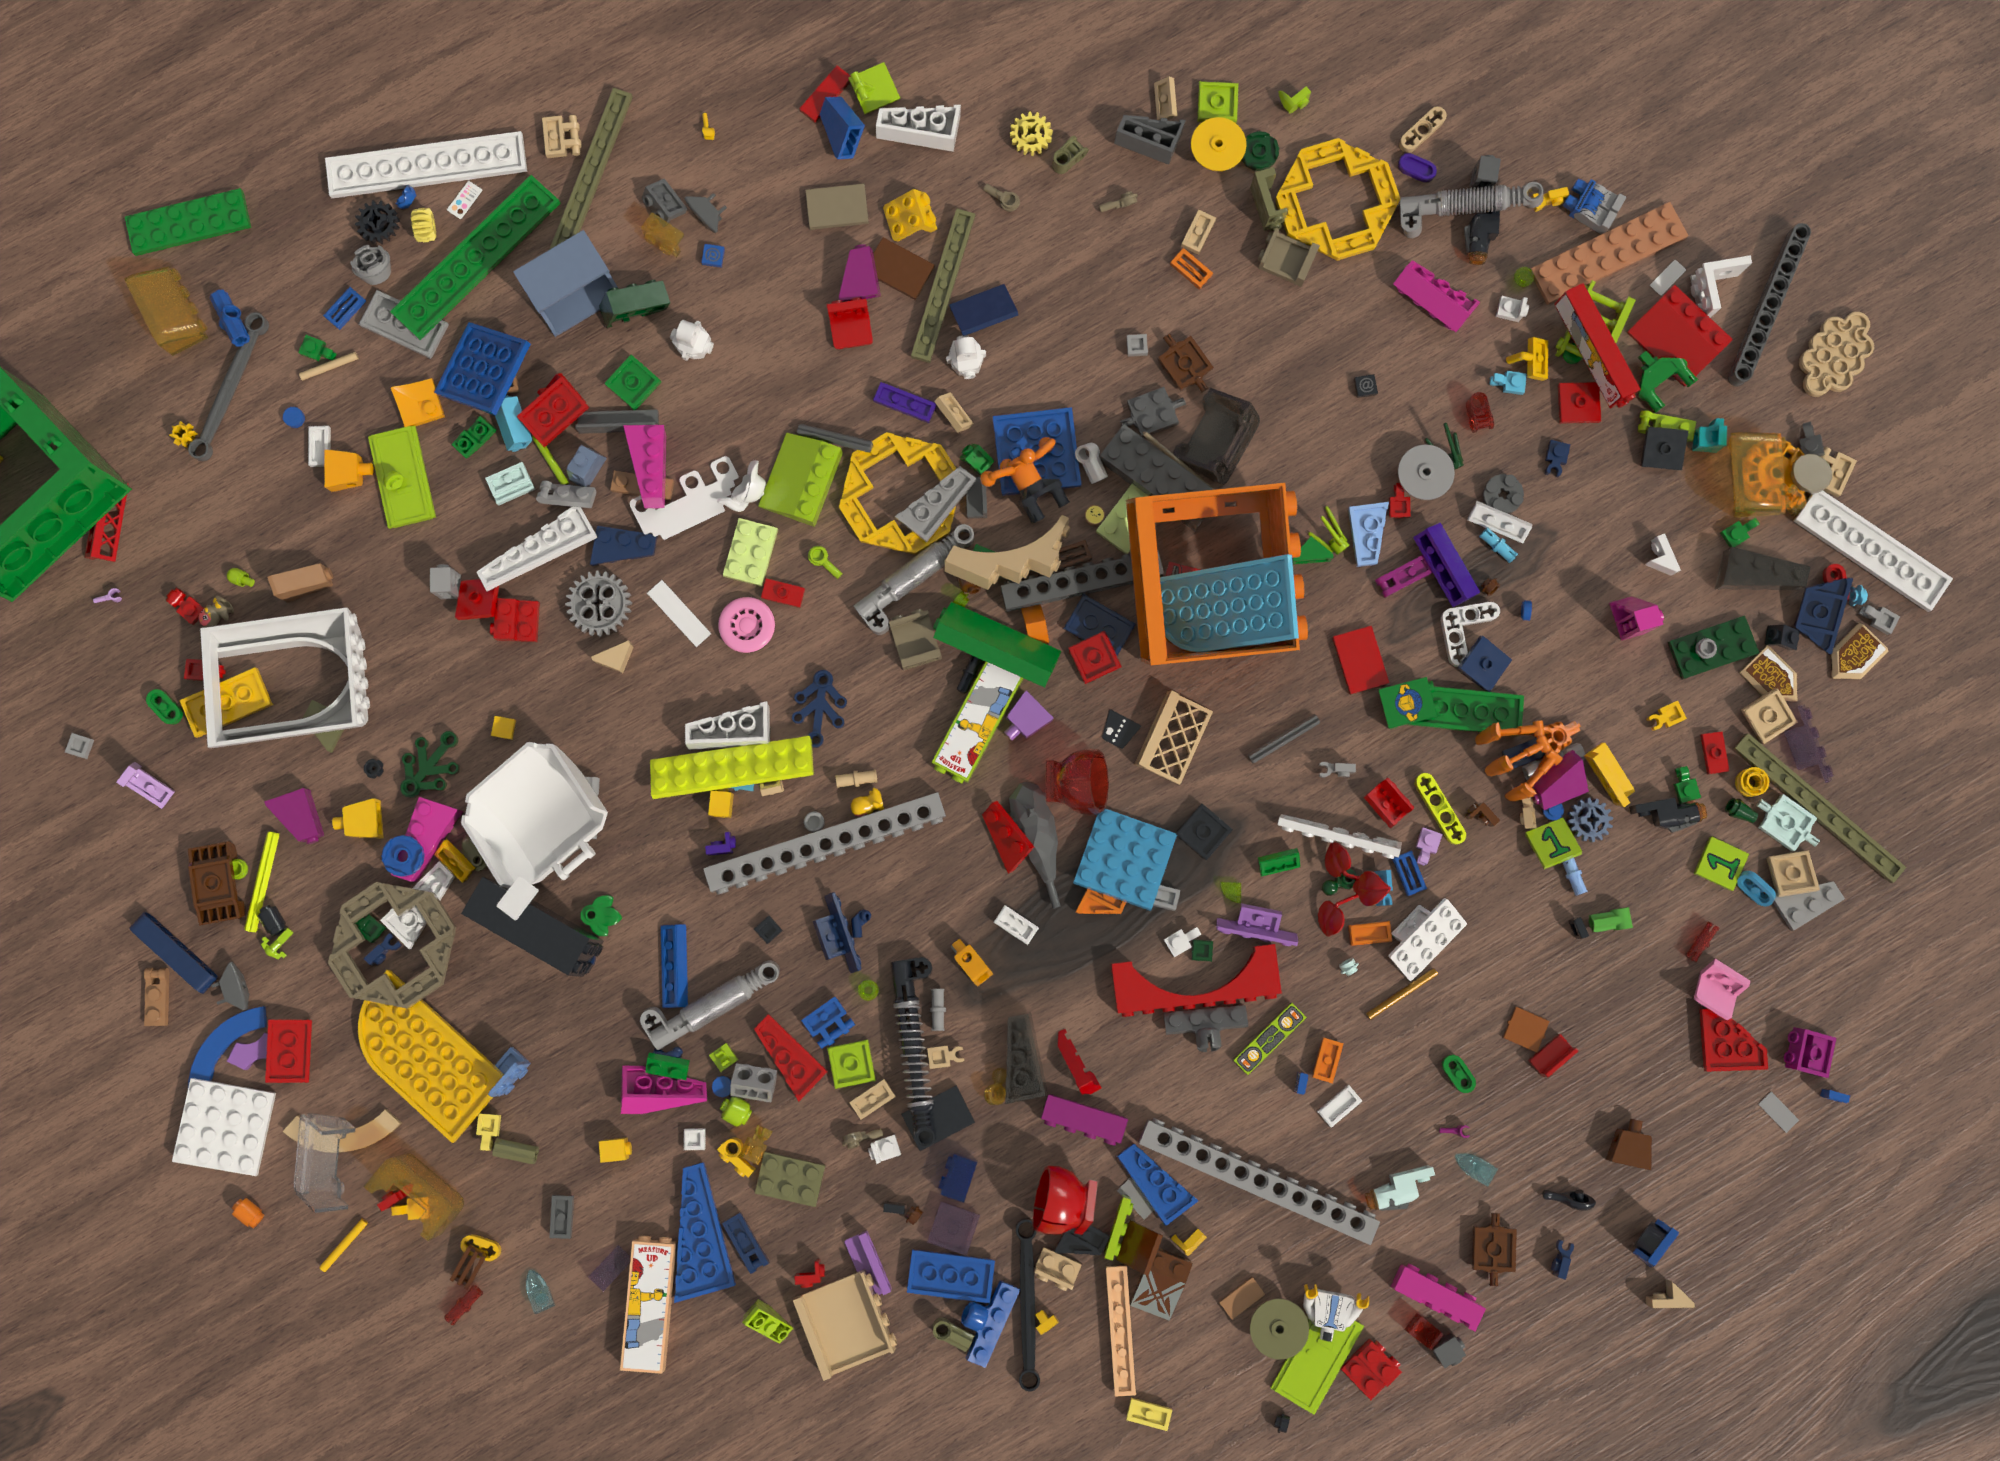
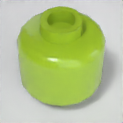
[720,1096,752,1127]

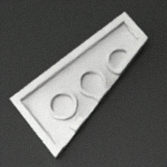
[380,861,455,949]

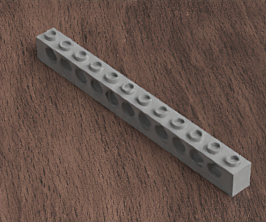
[703,792,946,895]
[1138,1118,1380,1245]

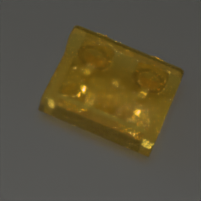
[641,213,684,258]

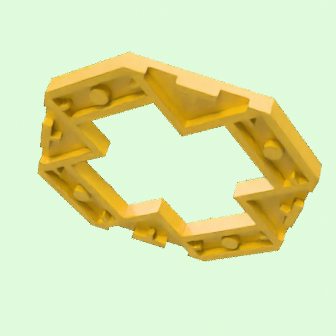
[1275,138,1400,261]
[839,432,956,555]

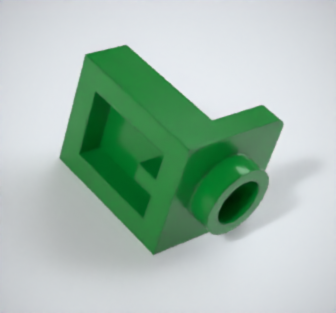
[960,444,994,476]

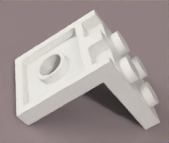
[1690,255,1752,318]

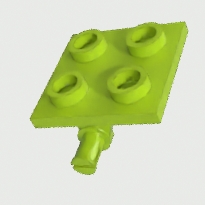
[849,62,900,114]

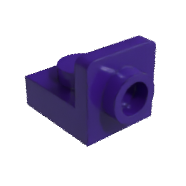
[705,831,736,856]

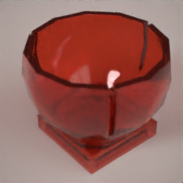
[1046,748,1109,815]

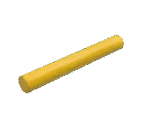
[319,1218,368,1272]

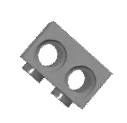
[430,564,461,599]
[730,1063,777,1102]

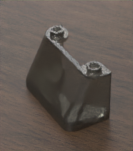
[1173,388,1260,485]

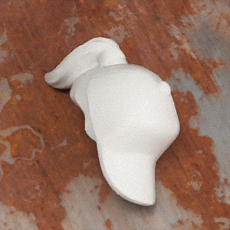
[717,460,766,512]

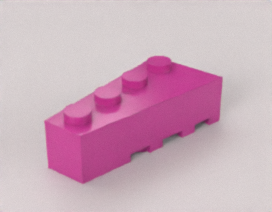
[391,797,464,882]
[1390,1263,1486,1332]

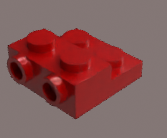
[490,598,540,642]
[1341,1339,1402,1400]

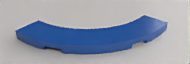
[188,1006,267,1088]

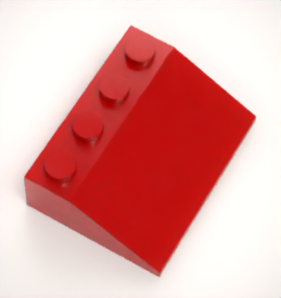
[1627,285,1733,387]

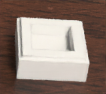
[684,1128,706,1150]

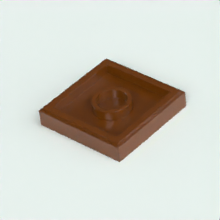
[1116,1220,1163,1276]

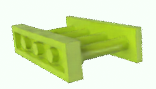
[1555,280,1636,358]

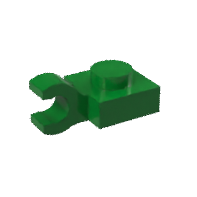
[298,335,337,362]
[1720,517,1760,549]
[1674,766,1701,803]

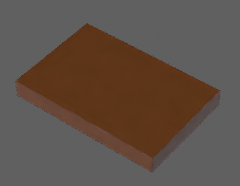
[873,237,935,300]

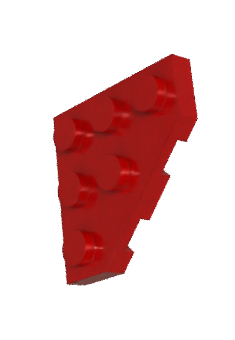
[1699,1009,1768,1072]

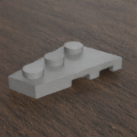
[1773,881,1845,931]

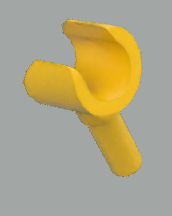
[702,113,715,140]

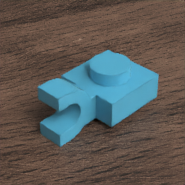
[1489,371,1527,395]

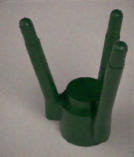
[1425,423,1464,470]

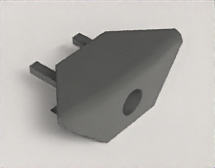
[684,193,727,233]
[211,962,250,1010]

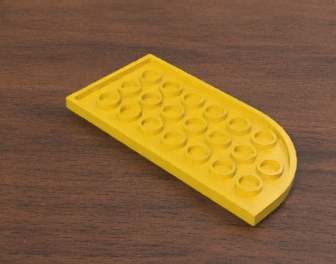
[358,970,504,1143]

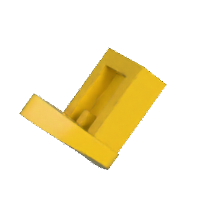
[1171,1229,1207,1256]

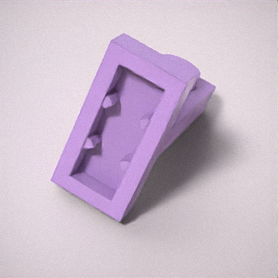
[116,762,175,809]

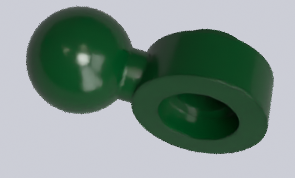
[1322,869,1357,896]

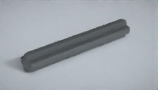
[797,424,873,453]
[1248,714,1320,763]

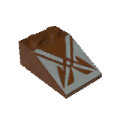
[1130,1248,1193,1320]

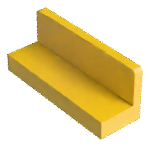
[1584,742,1635,807]

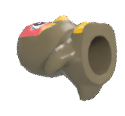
[199,596,234,628]

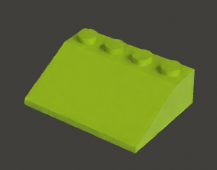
[759,433,843,527]

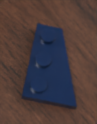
[590,526,658,566]

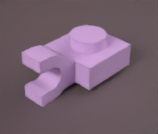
[1415,827,1442,866]

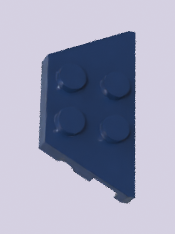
[1794,577,1853,654]

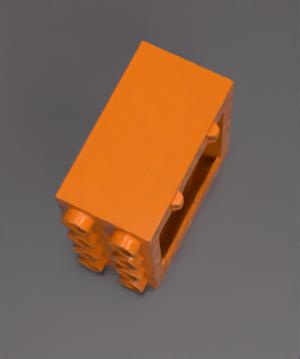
[1126,483,1308,665]

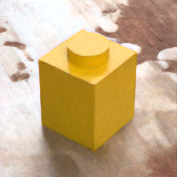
[708,788,734,818]
[599,1137,632,1163]

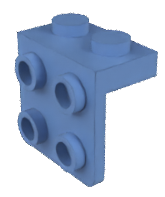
[488,1047,531,1097]

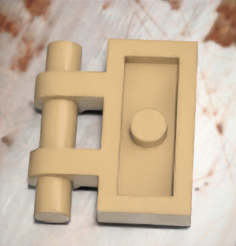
[542,115,581,158]
[1820,447,1857,497]

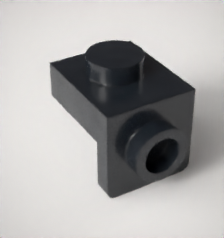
[1765,625,1800,650]

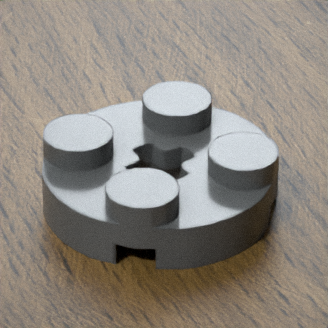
[1482,474,1524,514]

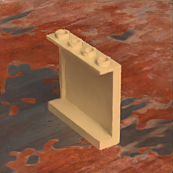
[793,1269,897,1381]

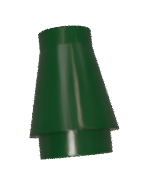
[1725,798,1758,823]

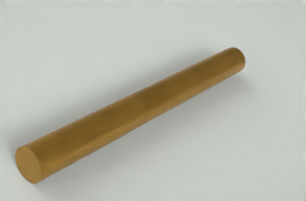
[1366,968,1438,1020]

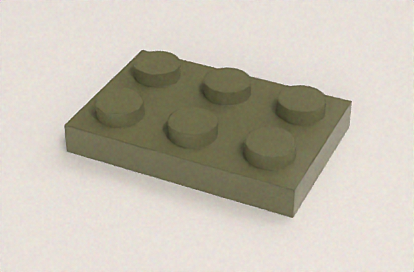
[755,1151,826,1207]

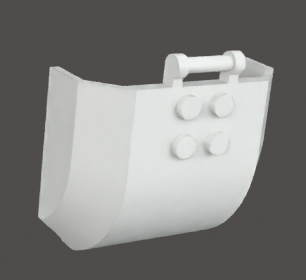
[461,742,608,889]

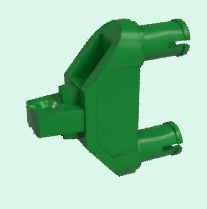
[1638,351,1699,413]

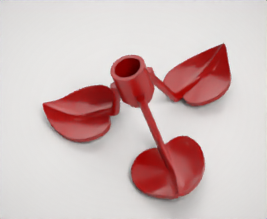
[1318,841,1391,937]

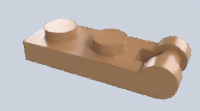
[144,968,169,1026]

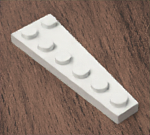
[477,507,597,591]
[1278,814,1402,859]

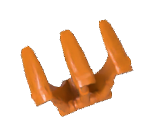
[1475,721,1581,801]

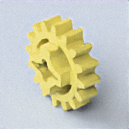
[1010,111,1053,156]

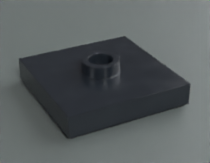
[1640,426,1689,470]
[1176,803,1233,861]

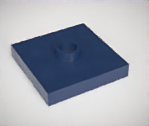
[1458,636,1512,692]

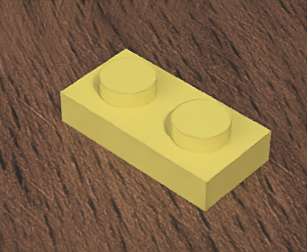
[1126,1397,1172,1431]

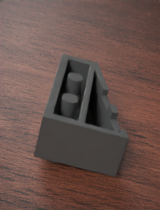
[1114,115,1186,165]

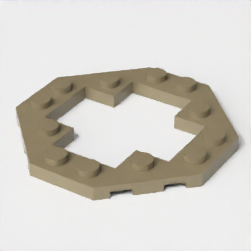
[328,882,456,1008]

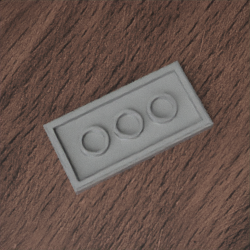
[359,290,449,359]

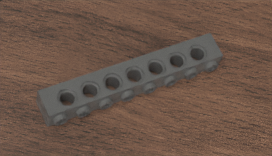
[1001,550,1164,612]

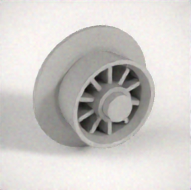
[1398,445,1455,500]

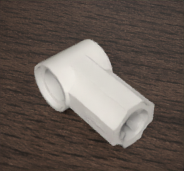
[1075,443,1108,484]

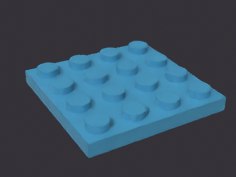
[1073,807,1177,911]

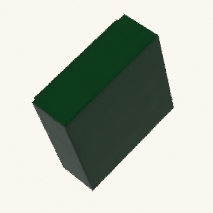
[1191,940,1213,962]

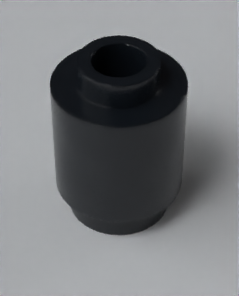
[257,905,287,937]

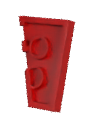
[982,801,1034,874]

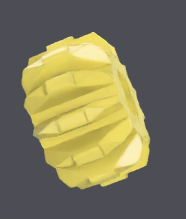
[411,208,436,243]

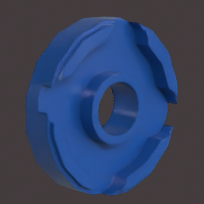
[381,835,425,877]

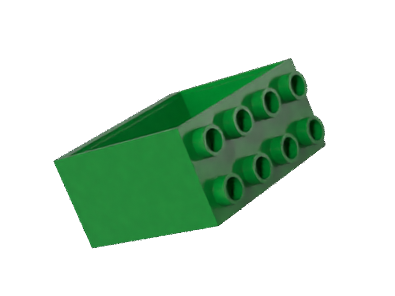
[0,367,132,602]

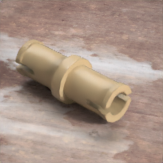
[835,769,877,788]

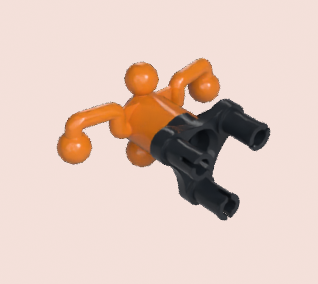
[980,437,1070,523]

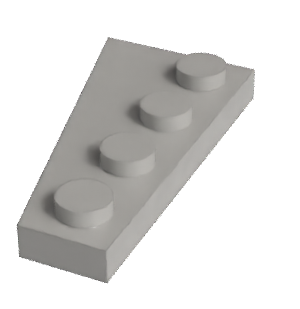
[895,466,976,542]

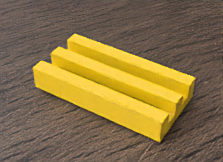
[434,839,475,883]

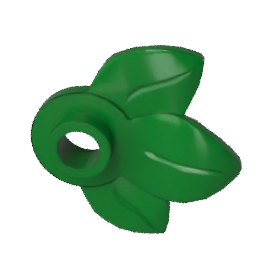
[580,895,622,936]

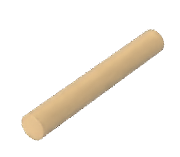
[299,352,359,381]

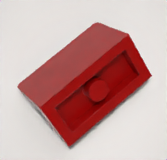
[1528,1034,1579,1078]

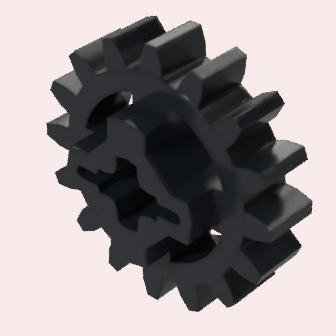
[355,200,400,244]

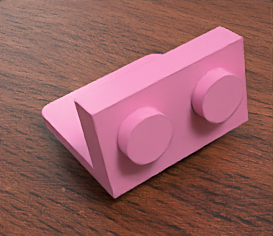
[1694,959,1750,1020]

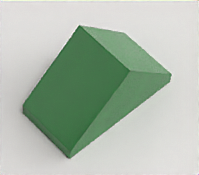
[1292,536,1334,565]

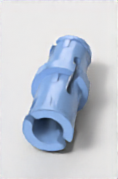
[1562,858,1588,896]

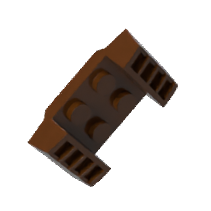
[188,841,245,926]

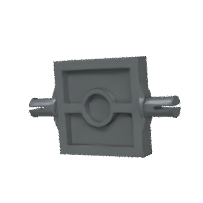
[1120,387,1186,438]

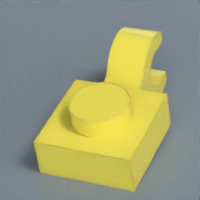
[476,1114,501,1151]

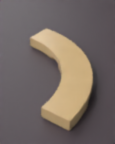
[283,1109,402,1152]

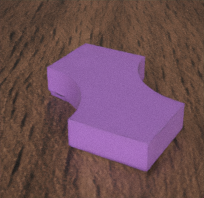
[227,1032,268,1070]

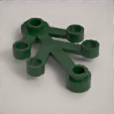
[400,731,460,798]

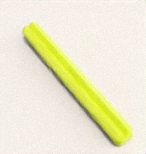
[244,832,279,932]

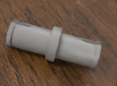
[930,989,946,1031]

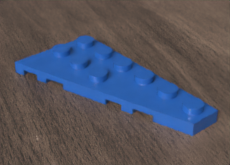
[674,1162,736,1303]

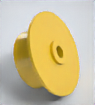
[1191,117,1246,171]

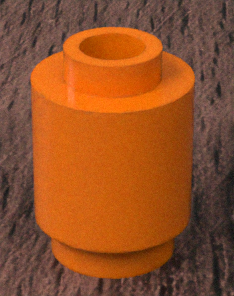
[232,1198,265,1228]

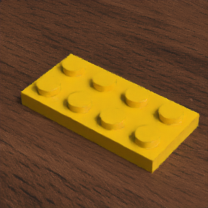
[180,668,273,738]

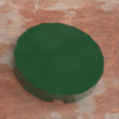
[1242,131,1279,171]

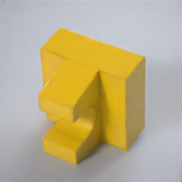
[1036,1310,1059,1335]

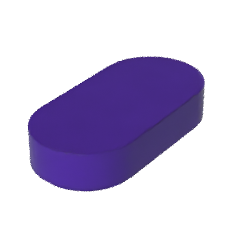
[1398,153,1437,183]

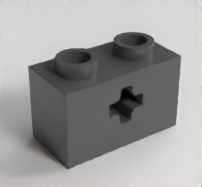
[1469,155,1501,191]

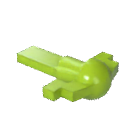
[261,928,293,959]

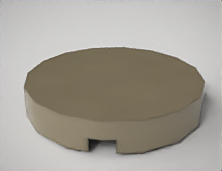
[1791,454,1832,494]

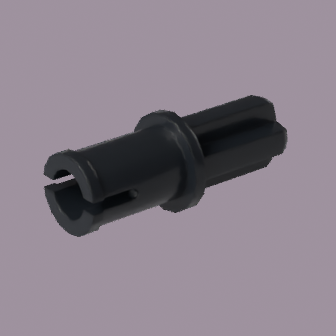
[957,655,983,694]

